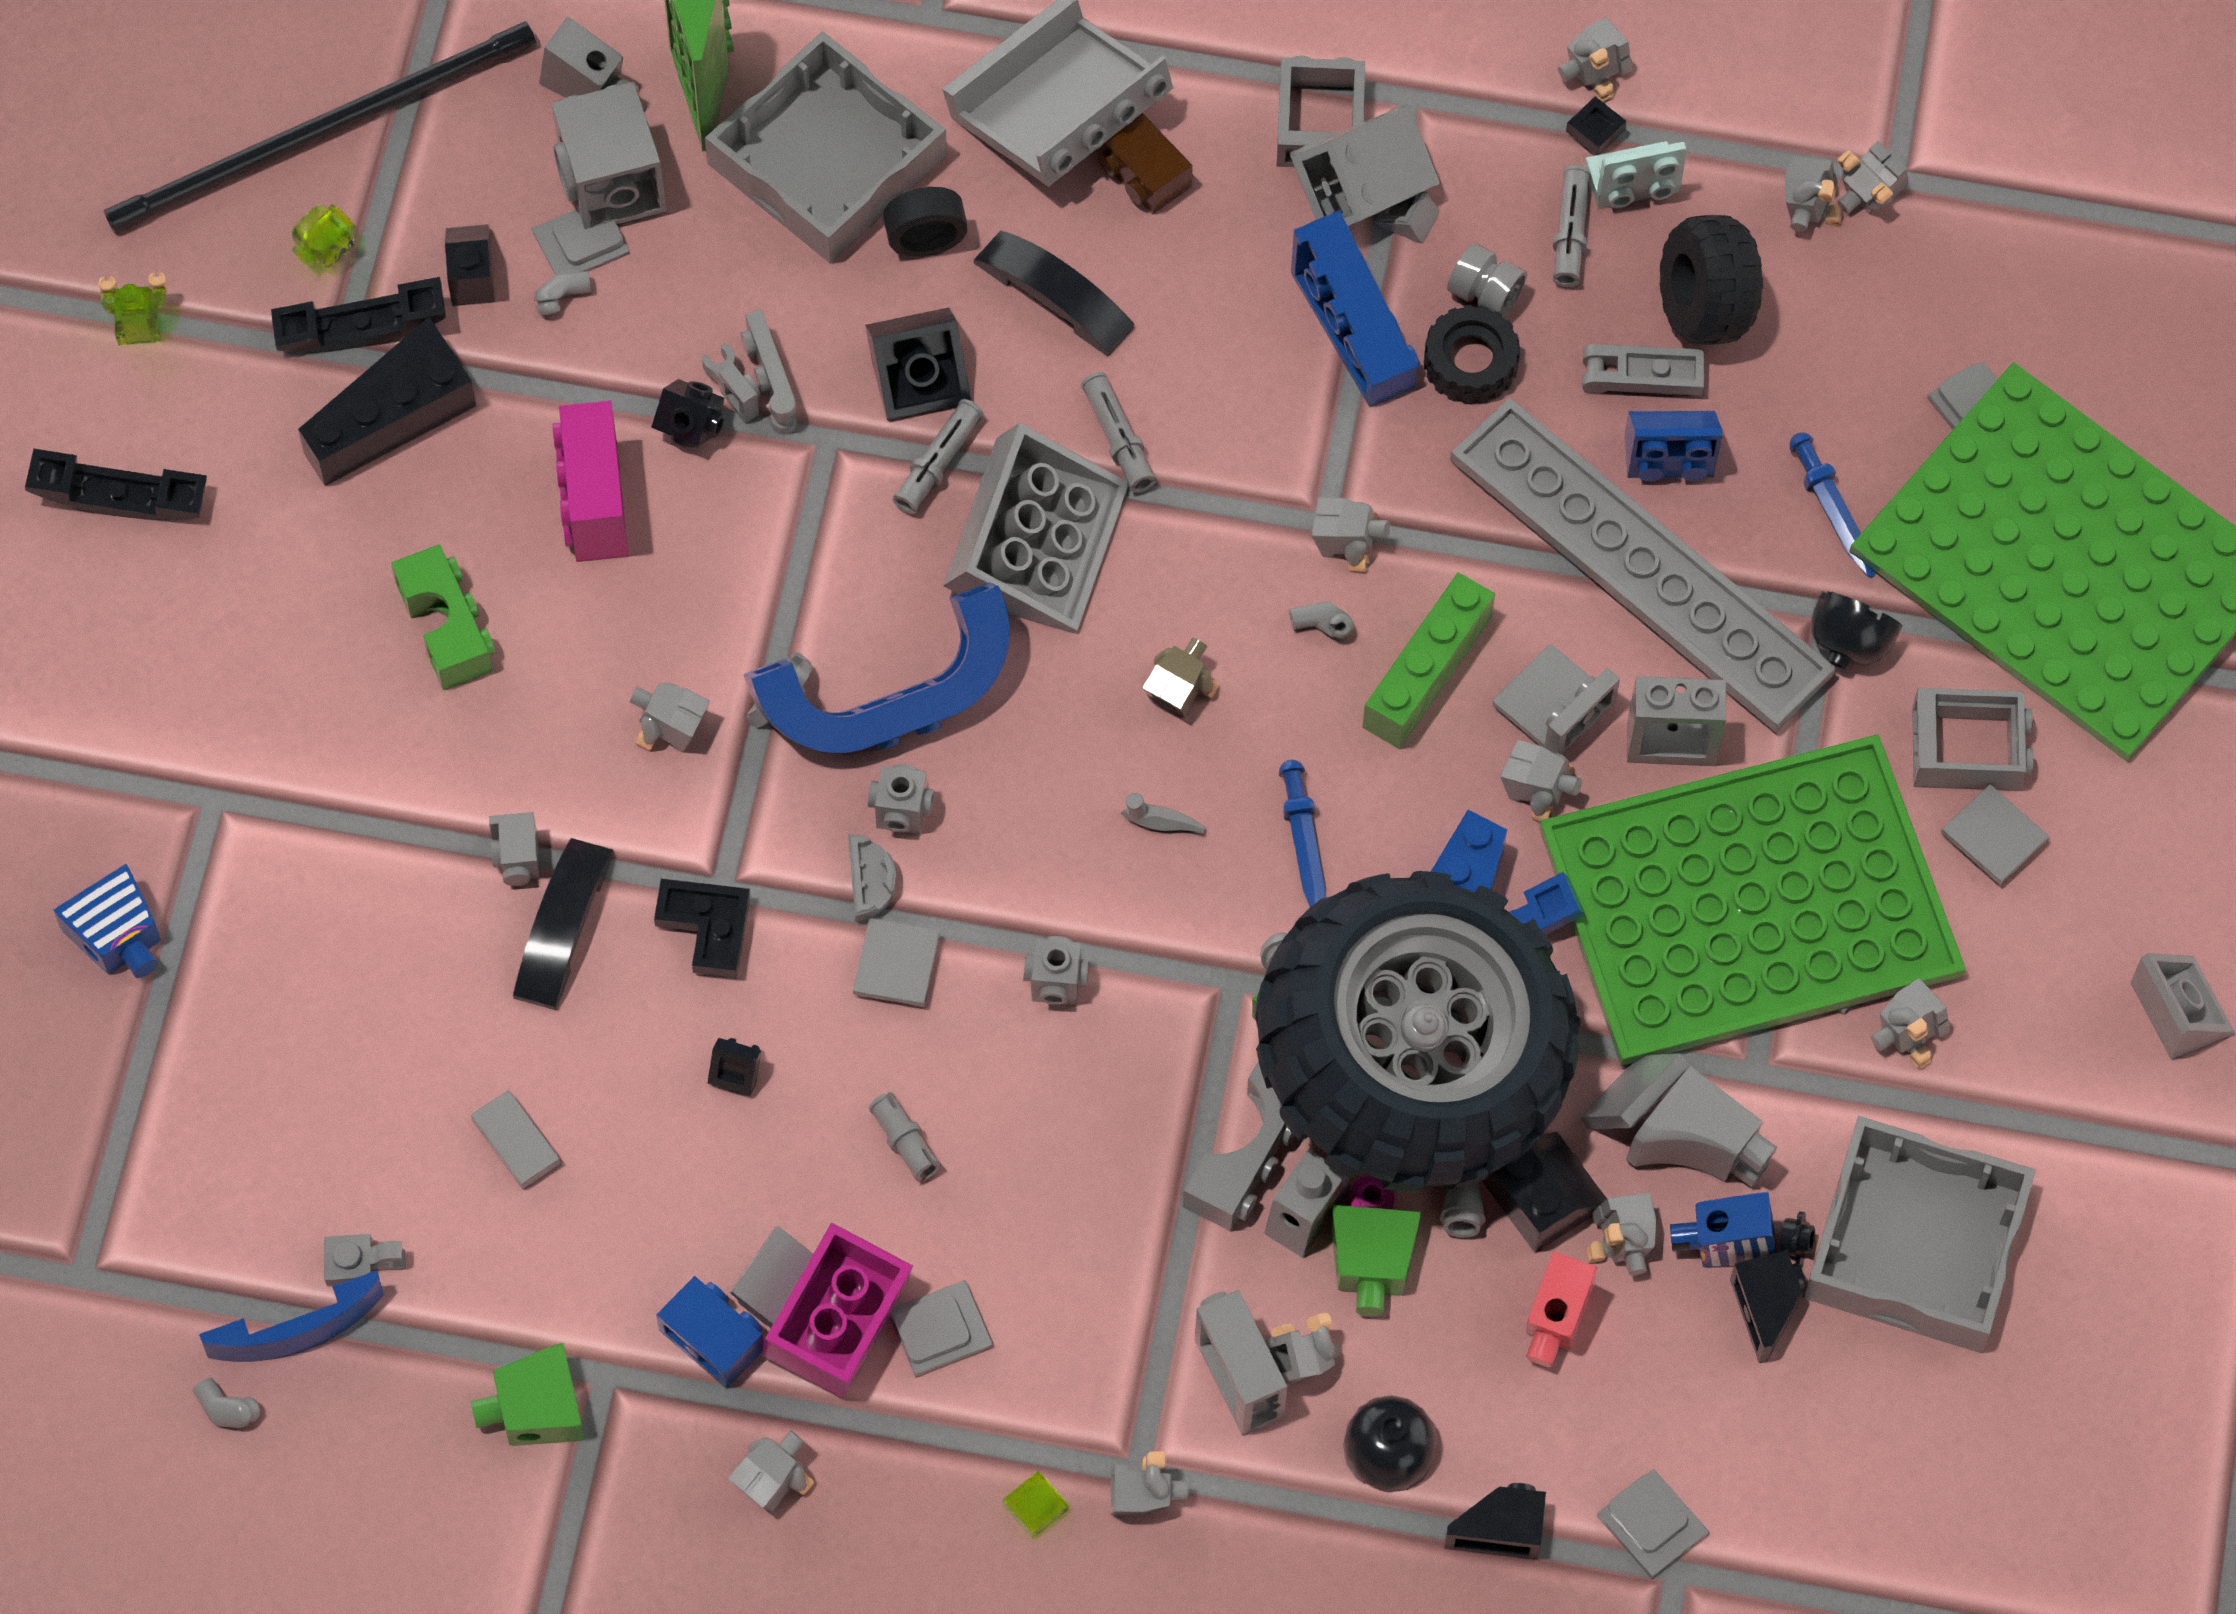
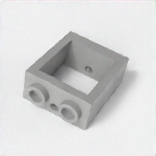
[1276,55,1365,167]
[1627,676,1726,766]
[1912,688,2033,791]
[1195,1290,1288,1436]

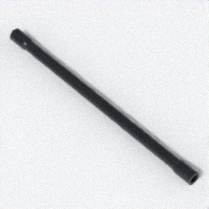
[104,21,536,233]

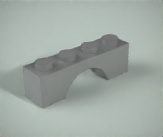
[1183,1061,1294,1231]

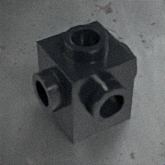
[651,379,725,447]

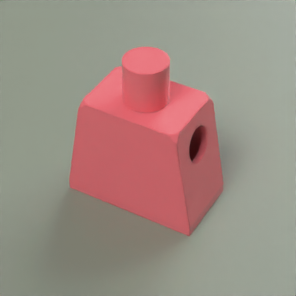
[1526,1251,1597,1367]

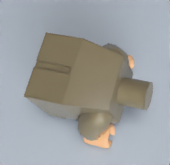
[1143,637,1219,717]

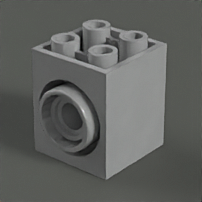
[551,82,667,229]

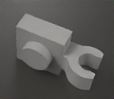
[702,343,761,424]
[324,1234,406,1287]

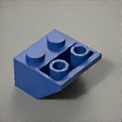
[1625,411,1722,481]

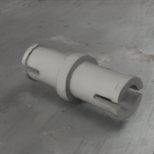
[869,1092,941,1181]

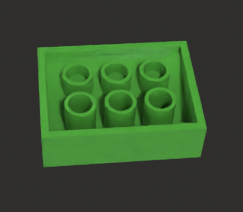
[664,0,734,151]

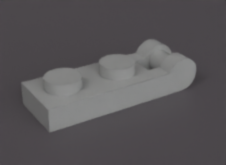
[741,309,797,435]
[1582,344,1704,396]

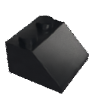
[865,307,971,420]
[1482,1132,1607,1253]

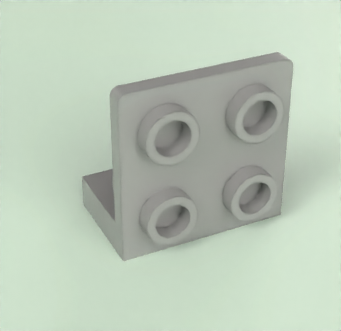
[1493,645,1620,754]

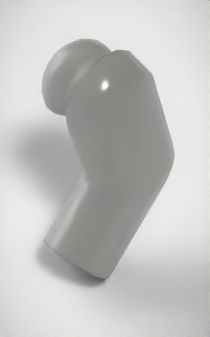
[534,271,591,315]
[1289,602,1353,639]
[193,1378,260,1428]

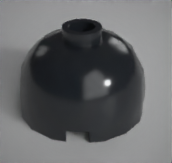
[1811,591,1903,670]
[1343,1395,1437,1493]

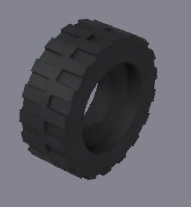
[1423,305,1520,405]

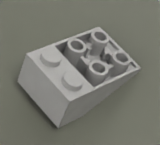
[1290,104,1440,226]

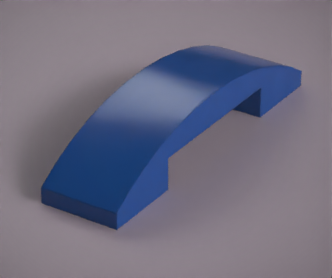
[199,1270,384,1362]

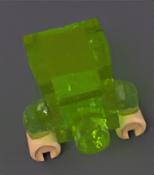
[98,272,168,346]

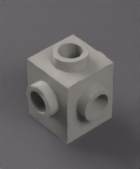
[868,764,934,834]
[1023,936,1089,1005]

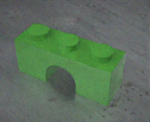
[391,544,496,690]

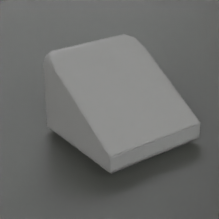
[1375,191,1439,243]

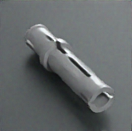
[1553,165,1590,287]
[1081,372,1156,493]
[892,399,984,514]

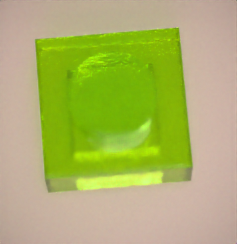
[1002,1471,1069,1539]

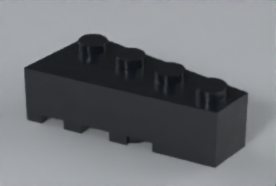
[298,317,476,486]

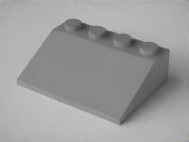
[943,423,1129,633]

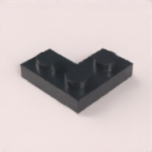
[654,878,751,978]

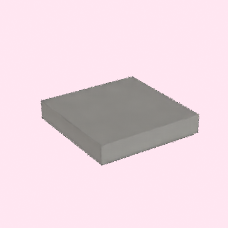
[1580,1053,1690,1129]

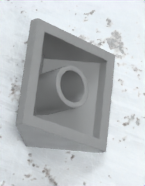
[2131,953,2235,1060]

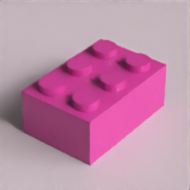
[552,400,629,562]
[762,1222,913,1399]

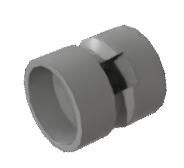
[1447,243,1528,318]

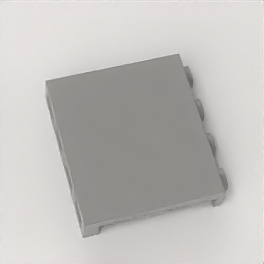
[942,0,1174,187]

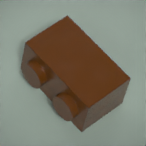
[1098,113,1193,215]

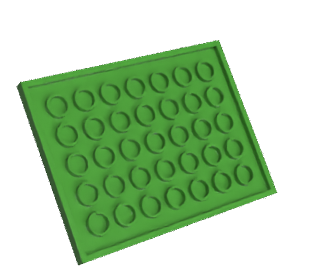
[1849,362,2236,762]
[1539,734,1966,1066]

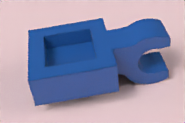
[1509,872,1585,935]

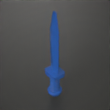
[1789,432,1875,578]
[1279,759,1325,907]

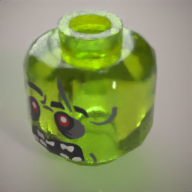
[291,204,355,268]

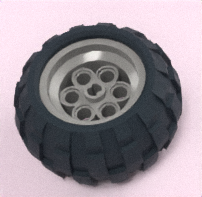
[1255,871,1579,1192]

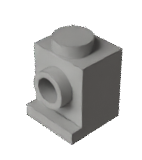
[489,812,540,886]

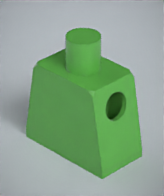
[1331,1205,1421,1317]
[470,1343,585,1446]

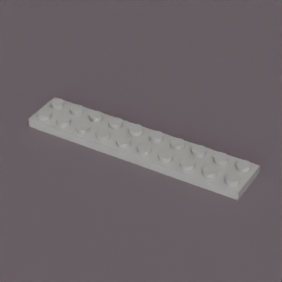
[1450,397,1836,732]

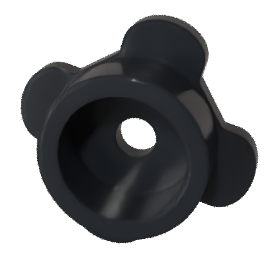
[1780,1211,1815,1265]

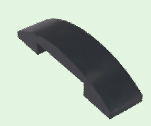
[974,231,1134,357]
[271,277,446,352]
[25,448,207,520]
[513,838,614,1011]

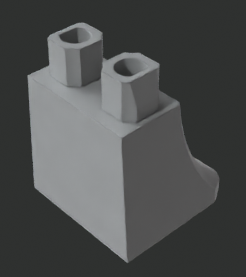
[1626,1066,1777,1187]

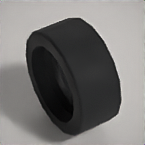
[883,187,967,257]

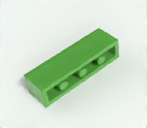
[1362,572,1495,749]

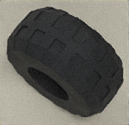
[1659,215,1763,345]

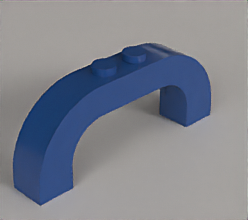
[743,582,1010,753]

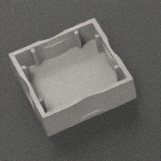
[705,31,947,264]
[1803,1115,2036,1353]

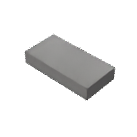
[471,1090,561,1189]

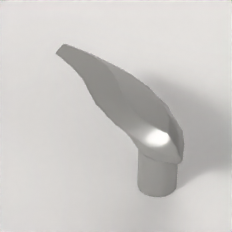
[1121,793,1205,834]

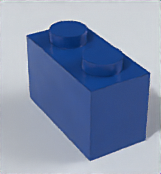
[656,1275,764,1389]

